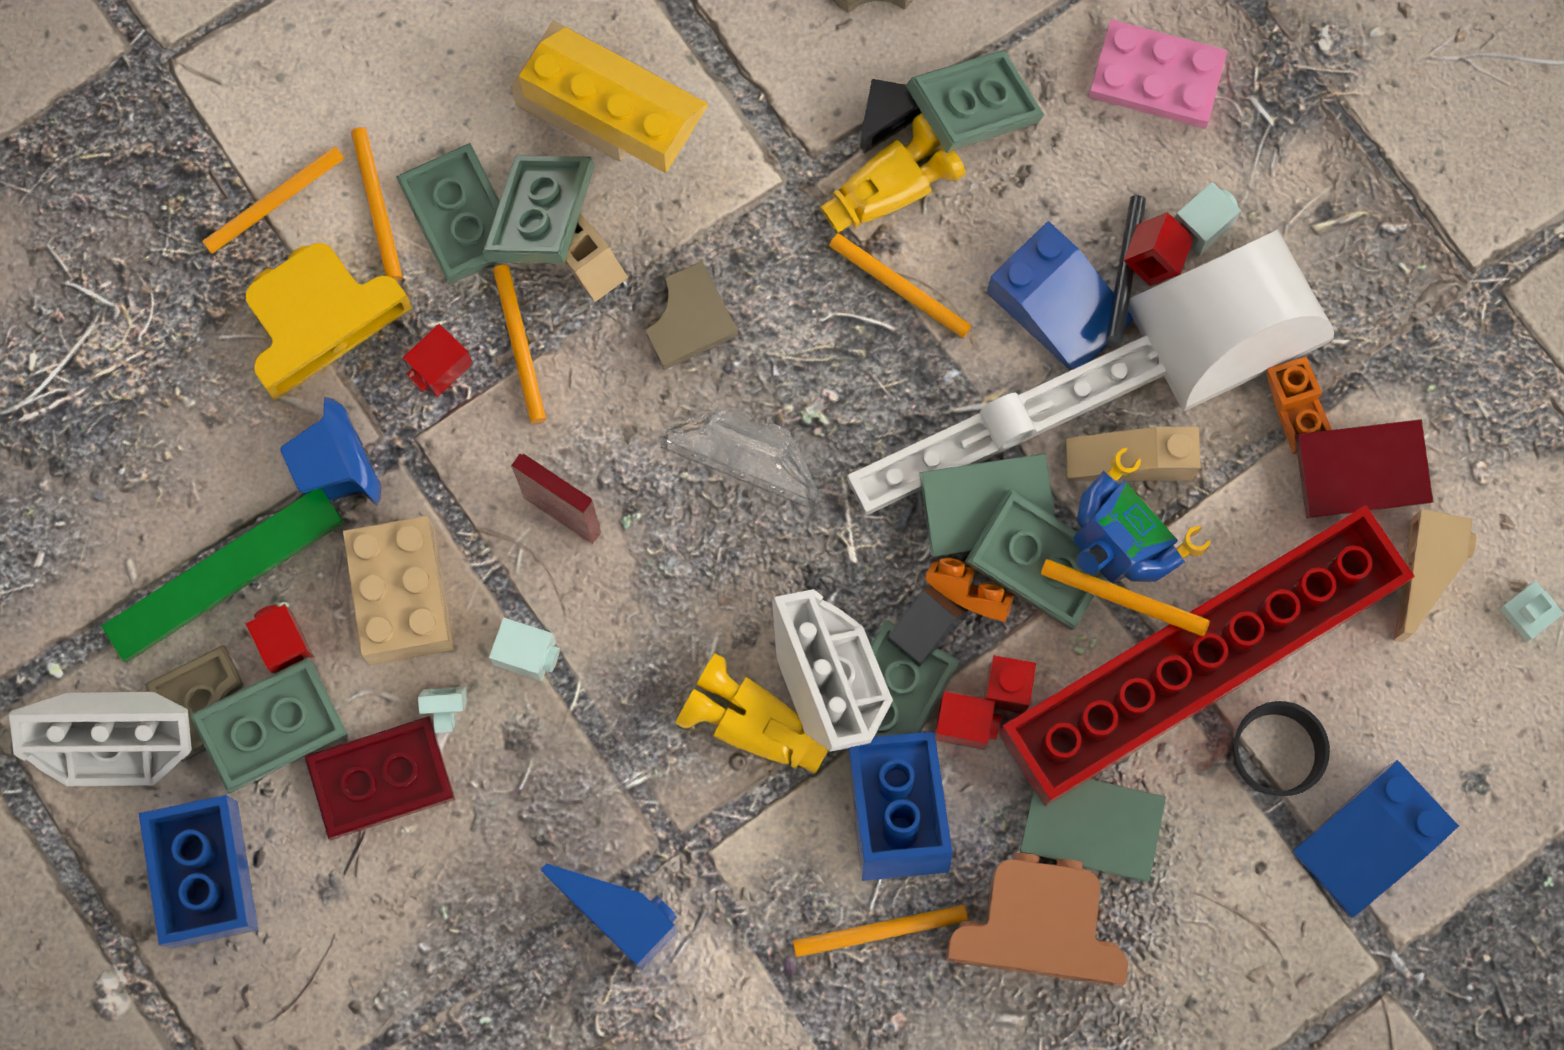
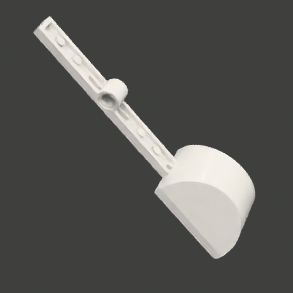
[847,230,1334,516]

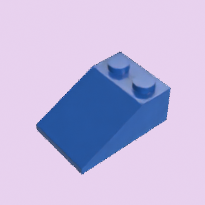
[987,221,1133,371]
[848,731,953,881]
[1292,760,1459,918]
[540,863,678,970]

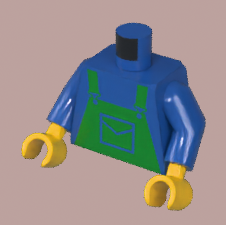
[1074,447,1211,583]

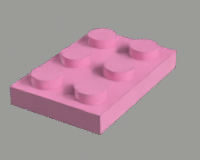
[1089,19,1228,129]

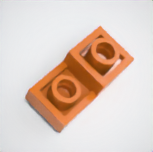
[1266,356,1332,454]
[925,558,1014,622]

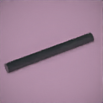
[1106,195,1146,345]

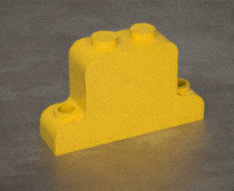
[246,243,412,401]

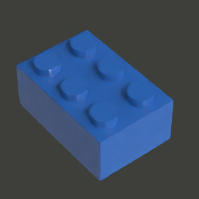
[139,795,259,949]

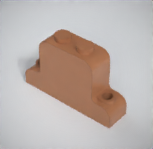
[945,853,1128,987]

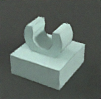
[1499,581,1564,642]
[418,686,467,733]

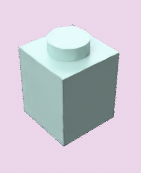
[1174,182,1241,256]
[489,617,560,681]

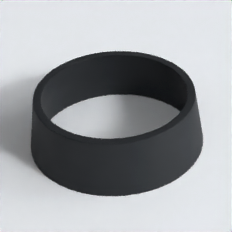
[1233,701,1330,796]

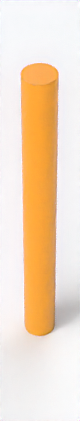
[351,127,403,282]
[202,146,345,254]
[829,233,973,339]
[493,264,547,424]
[1041,559,1210,637]
[792,904,968,958]

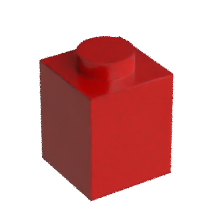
[1123,212,1194,286]
[402,324,473,398]
[246,604,314,675]
[984,655,1037,713]
[935,691,1001,750]

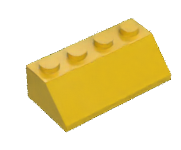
[519,27,708,173]

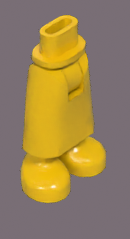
[820,113,966,233]
[675,653,828,774]

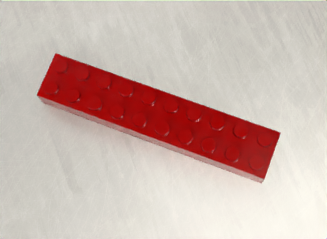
[998,505,1415,806]

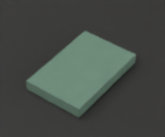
[906,50,1045,153]
[396,143,500,285]
[483,155,595,264]
[919,454,1055,556]
[964,489,1105,630]
[871,620,960,737]
[190,657,348,794]
[1019,779,1166,883]

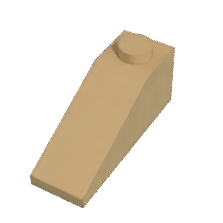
[565,213,628,302]
[1065,427,1201,481]
[1394,509,1476,642]

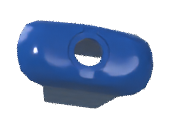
[280,397,382,506]

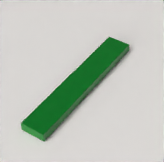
[101,488,344,663]

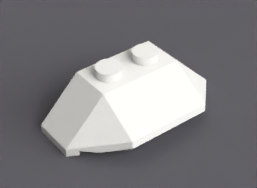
[772,589,893,752]
[9,692,192,786]

